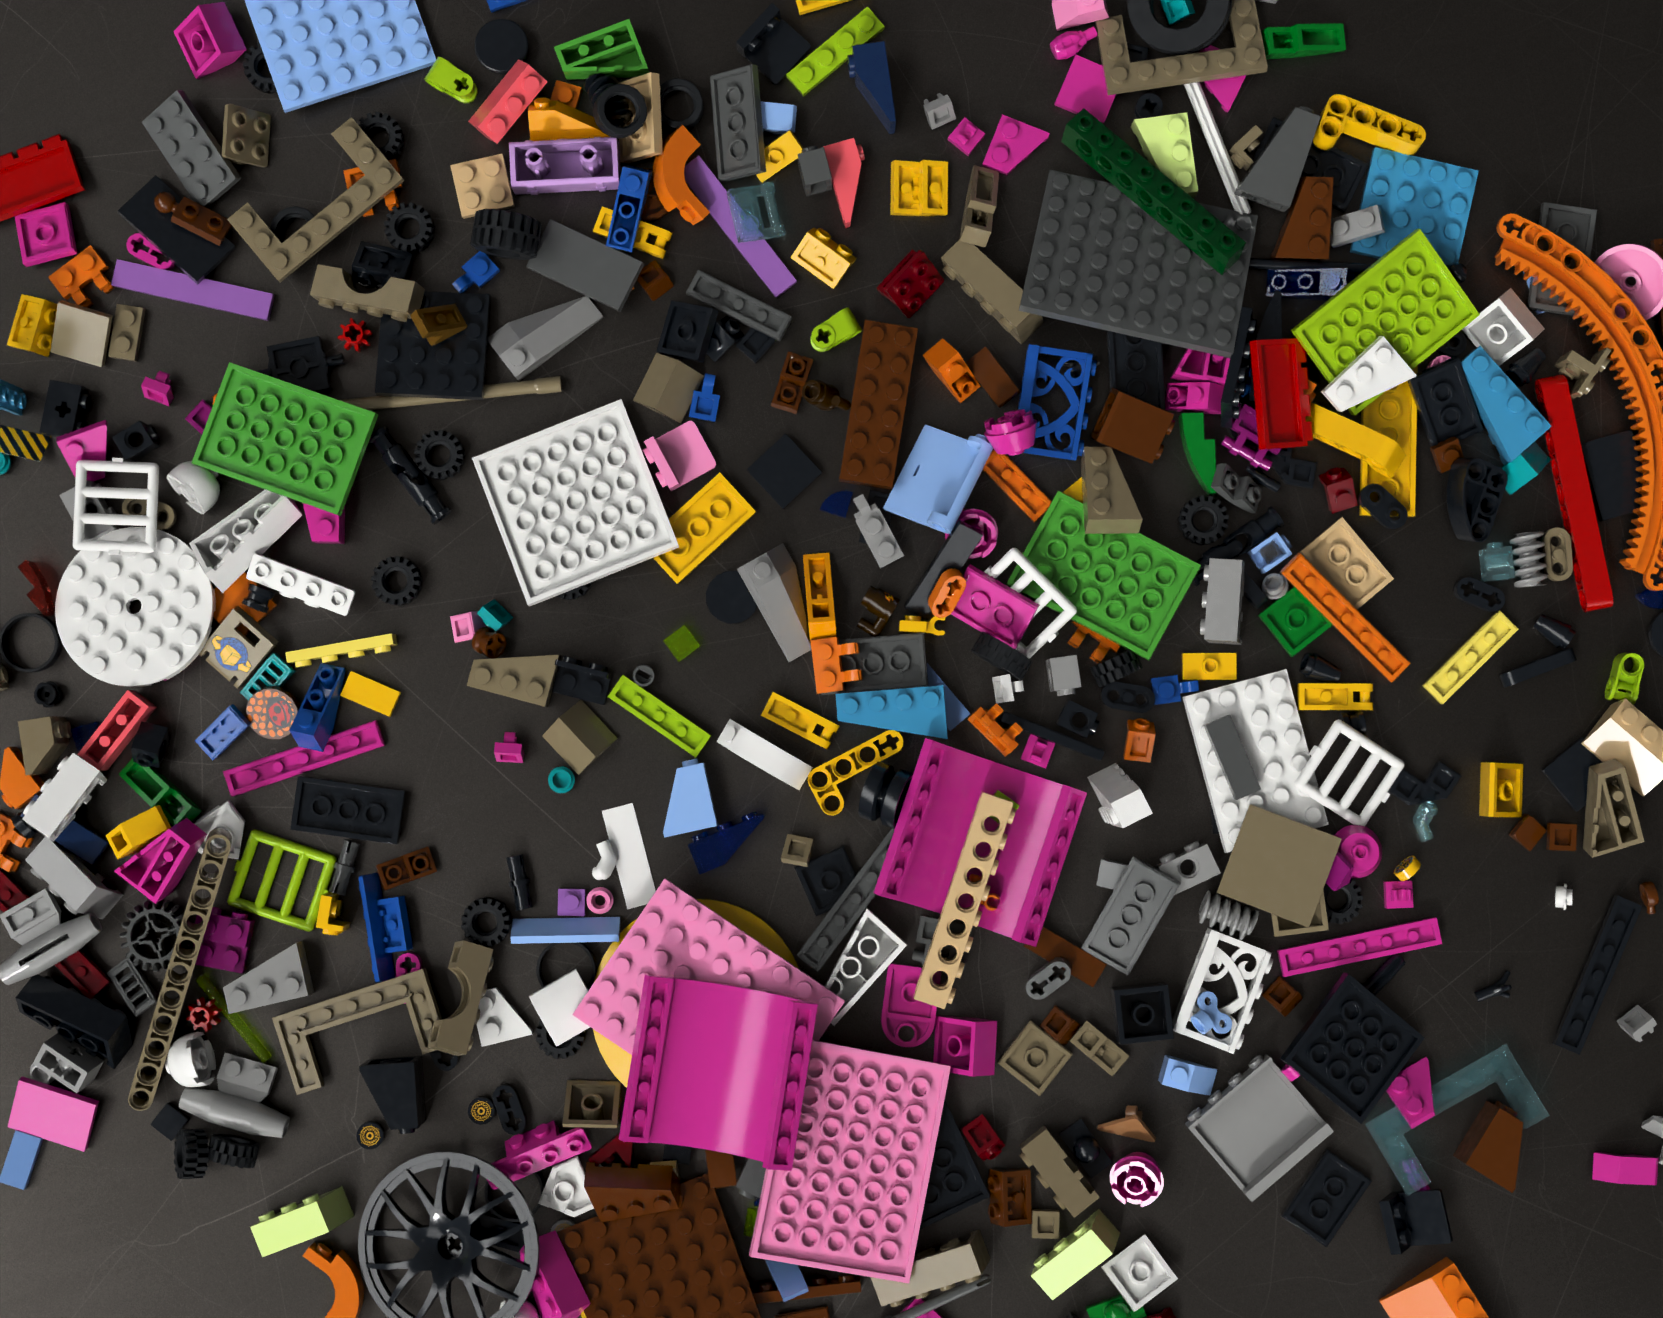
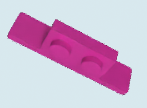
[487,1121,592,1190]

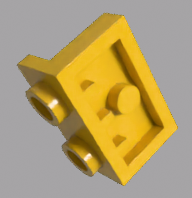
[790,228,857,289]
[7,294,57,357]
[316,892,351,935]

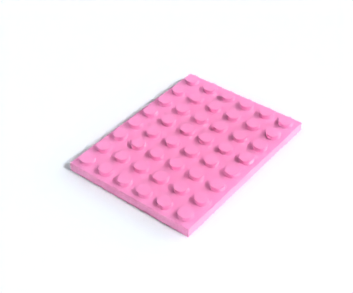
[572,878,845,1055]
[749,1040,951,1283]

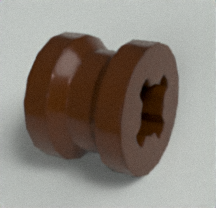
[472,627,506,659]

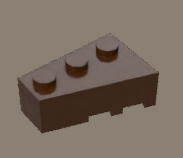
[1270,177,1333,259]
[584,1162,680,1223]

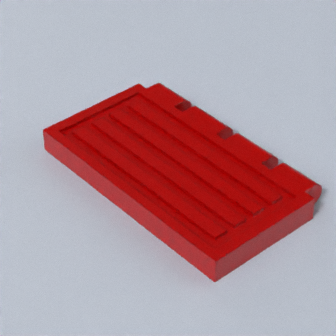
[0,134,85,222]
[1250,338,1314,450]

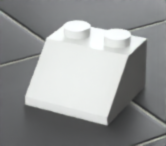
[1462,288,1545,366]

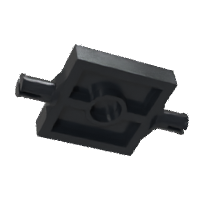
[256,336,345,392]

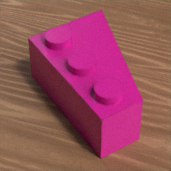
[519,1230,591,1318]

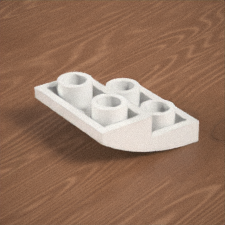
[529,969,590,1046]

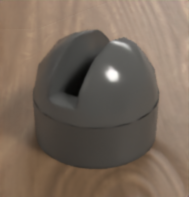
[633,664,654,686]

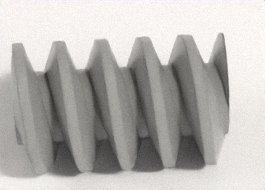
[1509,531,1548,588]
[1198,890,1259,940]

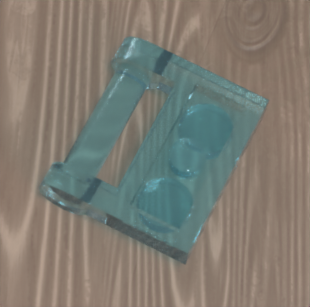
[727,182,786,243]

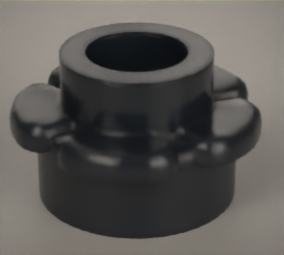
[34,681,61,708]

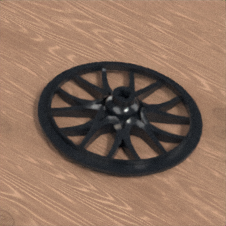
[358,1151,540,1318]

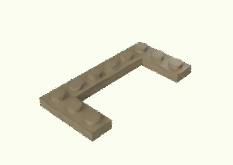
[1095,0,1268,95]
[227,117,404,283]
[272,968,442,1095]

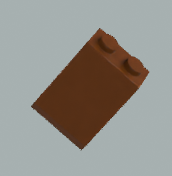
[1090,387,1175,464]
[1453,1101,1523,1193]

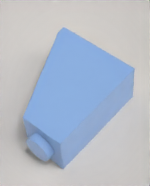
[663,759,718,838]

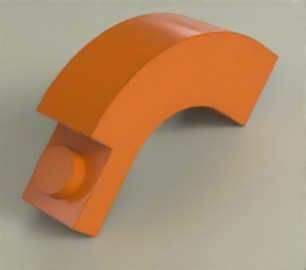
[653,125,710,225]
[303,1242,364,1318]

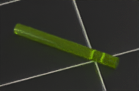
[195,974,272,1063]

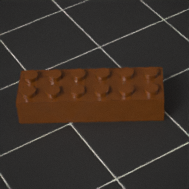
[839,320,918,490]

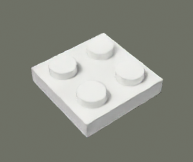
[1101,1234,1178,1312]

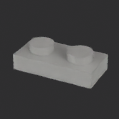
[1330,205,1385,248]

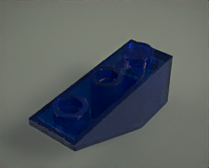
[1267,268,1354,301]
[688,811,765,874]

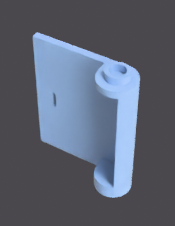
[883,424,993,534]

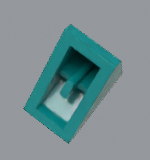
[1501,442,1551,495]

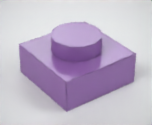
[557,888,586,916]

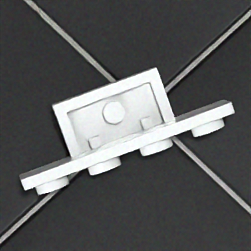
[246,554,355,616]

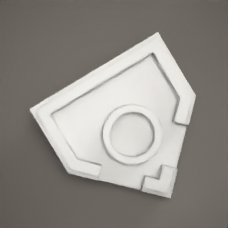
[194,800,245,859]
[538,1155,594,1217]

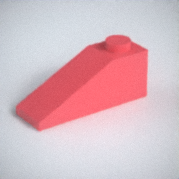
[823,138,865,228]

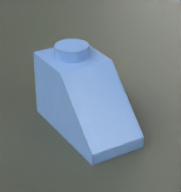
[1158,1055,1217,1095]

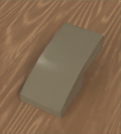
[1070,1021,1130,1077]

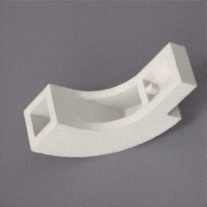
[716,719,813,790]

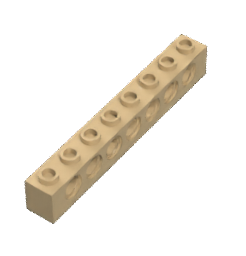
[913,791,1016,1009]

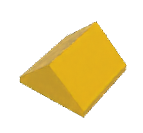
[1479,762,1523,817]

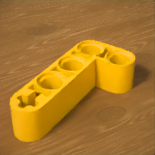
[1313,94,1426,155]
[1306,403,1406,479]
[808,730,904,816]

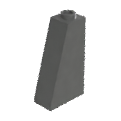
[1234,106,1321,212]

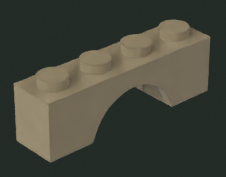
[310,264,425,322]
[427,940,494,1056]

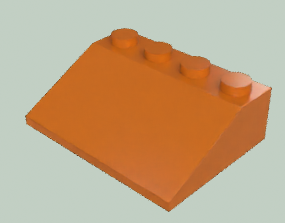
[1379,1257,1489,1318]

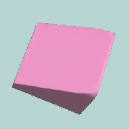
[450,611,486,643]

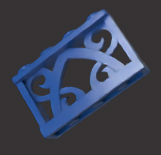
[1018,344,1097,461]

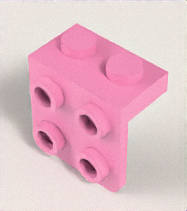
[643,421,716,492]

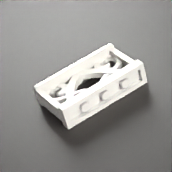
[1172,928,1273,1054]

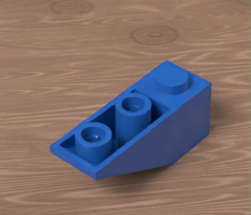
[606,165,652,252]
[289,663,346,752]

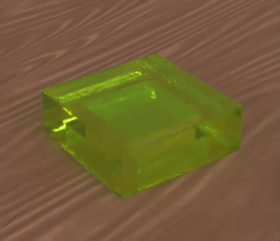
[663,625,701,662]

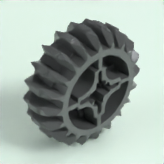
[119,900,193,972]

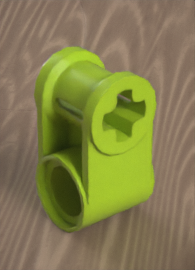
[424,56,478,103]
[810,307,862,352]
[1605,653,1644,705]

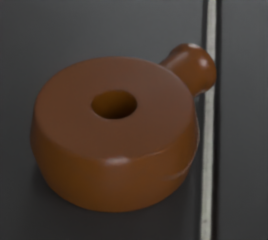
[1639,881,1659,914]

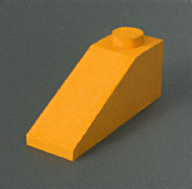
[528,98,610,141]
[803,553,836,640]

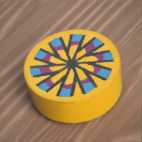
[1394,855,1421,881]

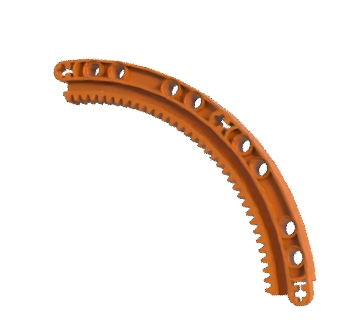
[1495,213,1663,591]

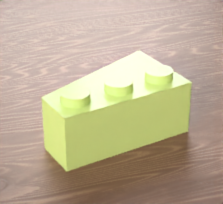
[1131,112,1198,198]
[250,1186,354,1257]
[1031,1209,1120,1300]

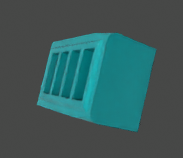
[240,653,296,700]

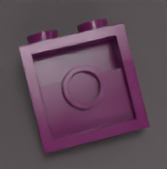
[193,907,255,974]

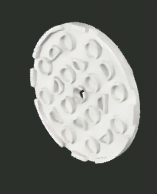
[55,527,216,687]

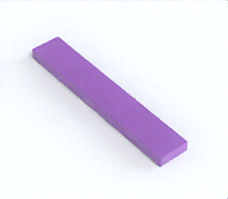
[684,156,797,298]
[111,259,275,321]

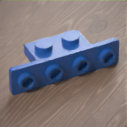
[359,873,413,983]

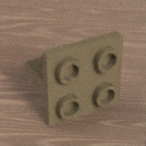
[222,104,271,168]
[1554,347,1611,399]

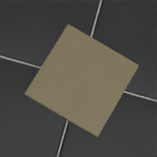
[1217,804,1342,928]

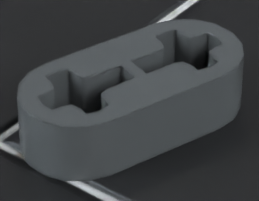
[1026,957,1072,1000]

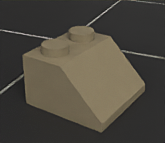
[18,716,72,775]

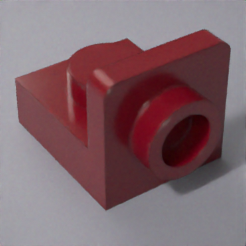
[961,1114,1005,1161]

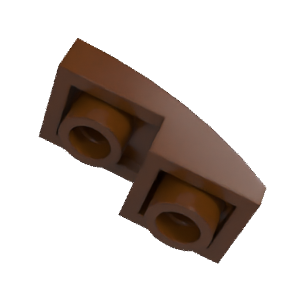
[965,347,1020,408]
[771,351,814,414]
[375,847,437,891]
[705,1149,737,1189]

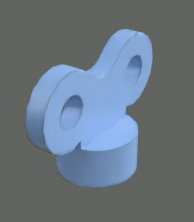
[1191,991,1232,1034]

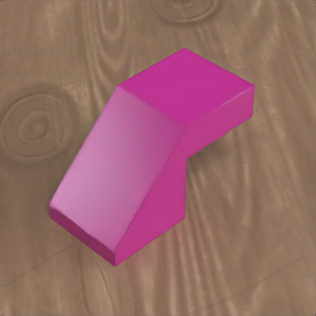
[1592,1152,1658,1185]

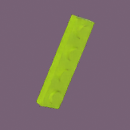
[786,6,885,97]
[608,675,711,758]

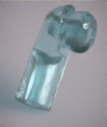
[1413,802,1438,842]

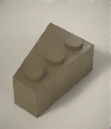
[1081,447,1143,534]
[467,655,562,707]
[1583,759,1645,858]
[1019,1125,1100,1218]

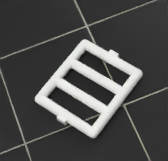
[73,458,159,555]
[984,548,1077,659]
[1294,719,1404,826]

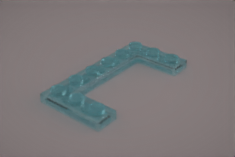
[1365,1044,1550,1196]

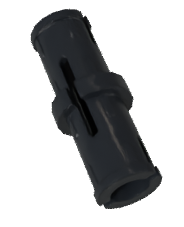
[506,854,533,911]

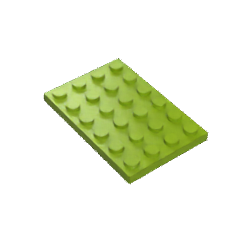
[1291,229,1480,416]

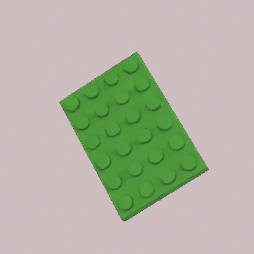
[192,362,378,516]
[1006,491,1201,661]

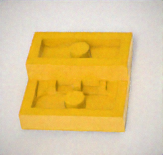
[890,160,948,216]

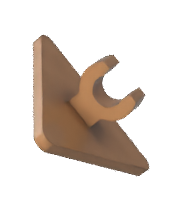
[1097,1106,1156,1142]

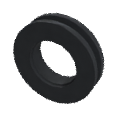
[1127,0,1232,56]

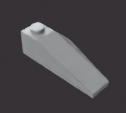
[488,296,603,381]
[737,543,811,662]

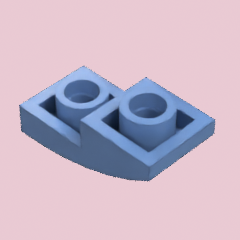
[764,1259,809,1302]

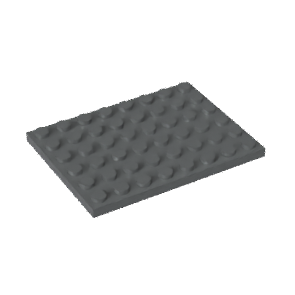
[1019,170,1258,358]

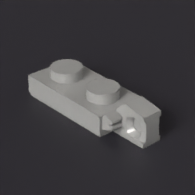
[853,494,904,569]

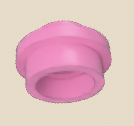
[587,887,614,914]

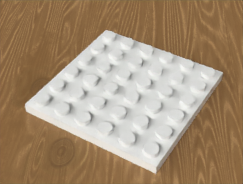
[472,399,679,607]

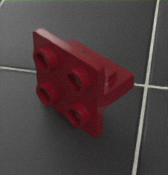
[876,249,944,319]

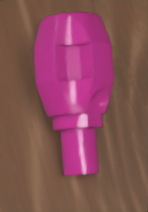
[1050,26,1098,60]

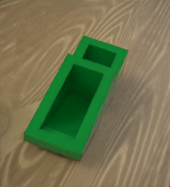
[1261,23,1346,59]
[1178,413,1217,495]
[119,758,202,826]

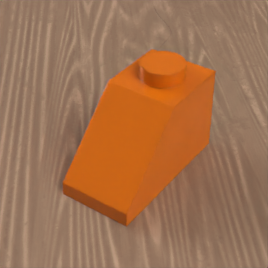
[0,747,44,809]

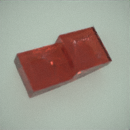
[18,560,55,616]

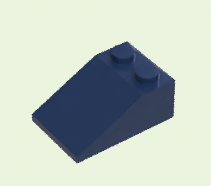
[848,41,896,134]

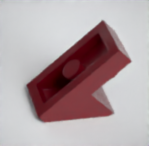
[588,1132,634,1168]

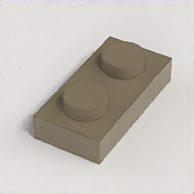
[108,304,146,362]

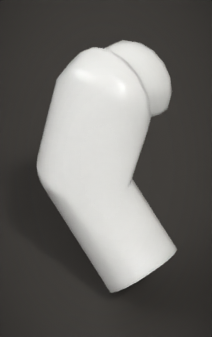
[592,840,617,880]

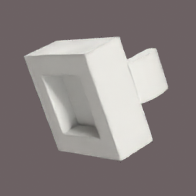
[992,674,1024,703]

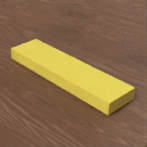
[1422,610,1519,704]

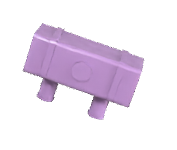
[509,137,621,195]

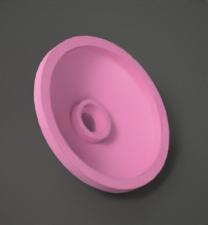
[1594,244,1663,321]

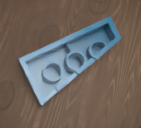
[1460,346,1552,465]
[835,685,948,739]

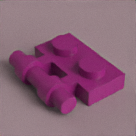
[1221,404,1281,471]

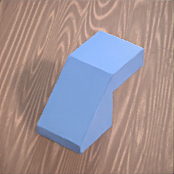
[761,101,797,135]

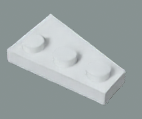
[1321,336,1417,412]

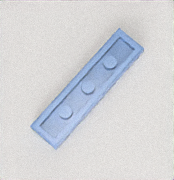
[510,917,621,944]

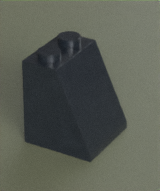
[359,1056,426,1134]

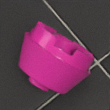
[984,409,1037,456]
[945,508,998,560]
[1334,825,1382,878]
[1110,1152,1164,1207]

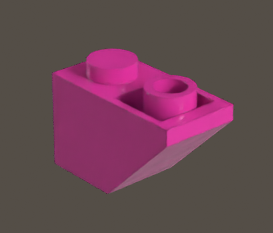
[1165,382,1224,414]

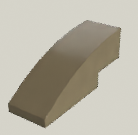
[960,165,999,247]

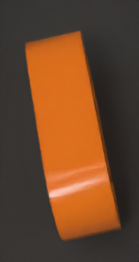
[928,568,966,618]

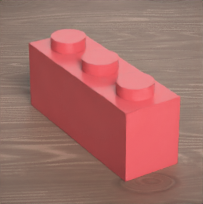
[468,59,548,144]
[77,690,157,771]

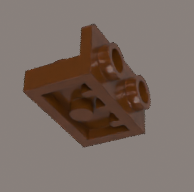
[987,1168,1032,1227]

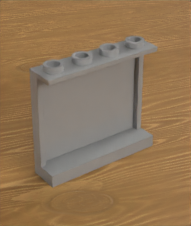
[1185,1054,1334,1202]

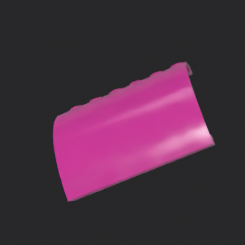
[874,738,1087,947]
[619,975,818,1171]

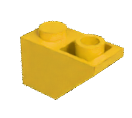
[105,805,171,859]

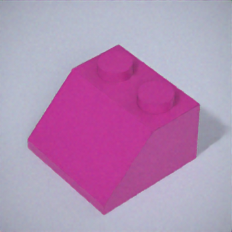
[173,2,247,79]
[933,1016,997,1077]

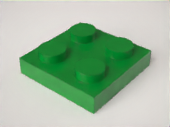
[1258,587,1332,657]

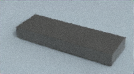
[1204,715,1261,800]

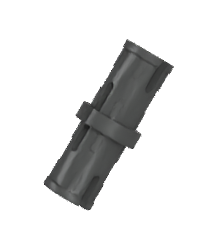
[329,839,361,896]

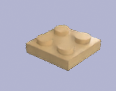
[450,154,515,219]

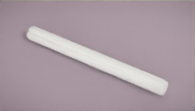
[1184,82,1251,215]

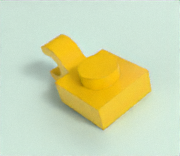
[899,616,946,636]

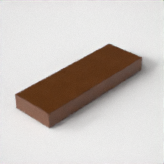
[1023,927,1107,987]

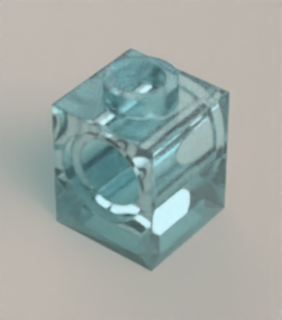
[1478,542,1515,582]

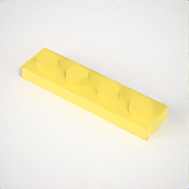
[285,633,398,668]

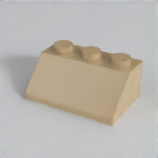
[1581,698,1663,796]

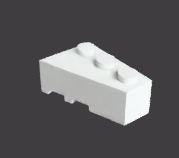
[23,753,107,842]

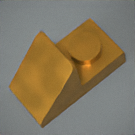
[410,304,467,346]

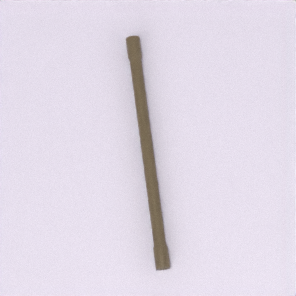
[340,376,562,410]

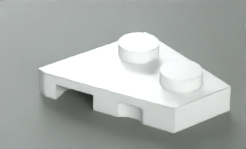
[476,987,533,1047]

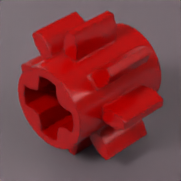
[338,318,373,353]
[186,997,222,1032]

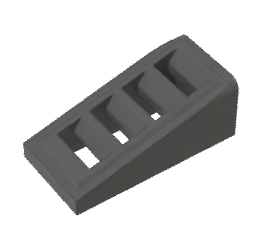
[107,957,159,1017]

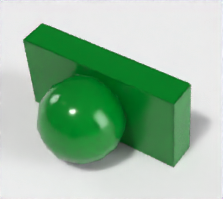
[1086,1294,1146,1318]

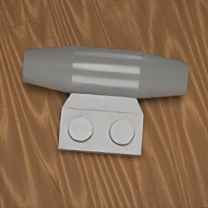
[0,888,102,985]
[179,1053,290,1138]

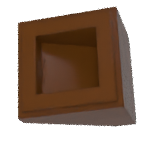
[637,260,673,301]
[1508,814,1547,852]
[1262,976,1303,1017]
[1039,1005,1080,1046]

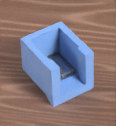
[1247,532,1292,574]

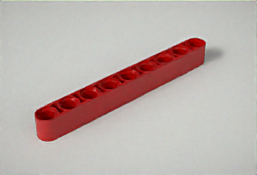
[1535,374,1613,612]

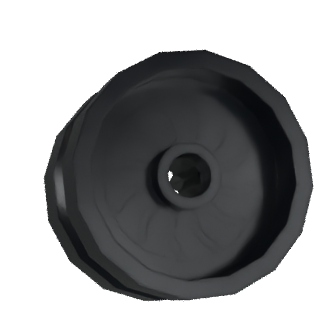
[858,762,913,829]

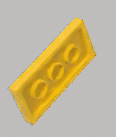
[654,472,756,585]

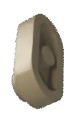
[122,499,177,530]
[1541,527,1573,581]

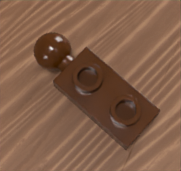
[154,192,232,246]

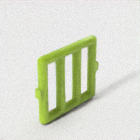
[227,829,337,932]

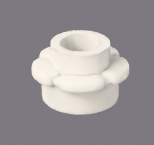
[1555,883,1573,910]

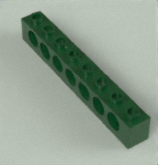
[1061,108,1246,275]

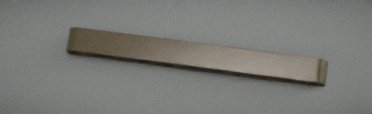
[128,828,232,1111]

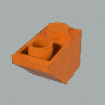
[923,338,981,403]

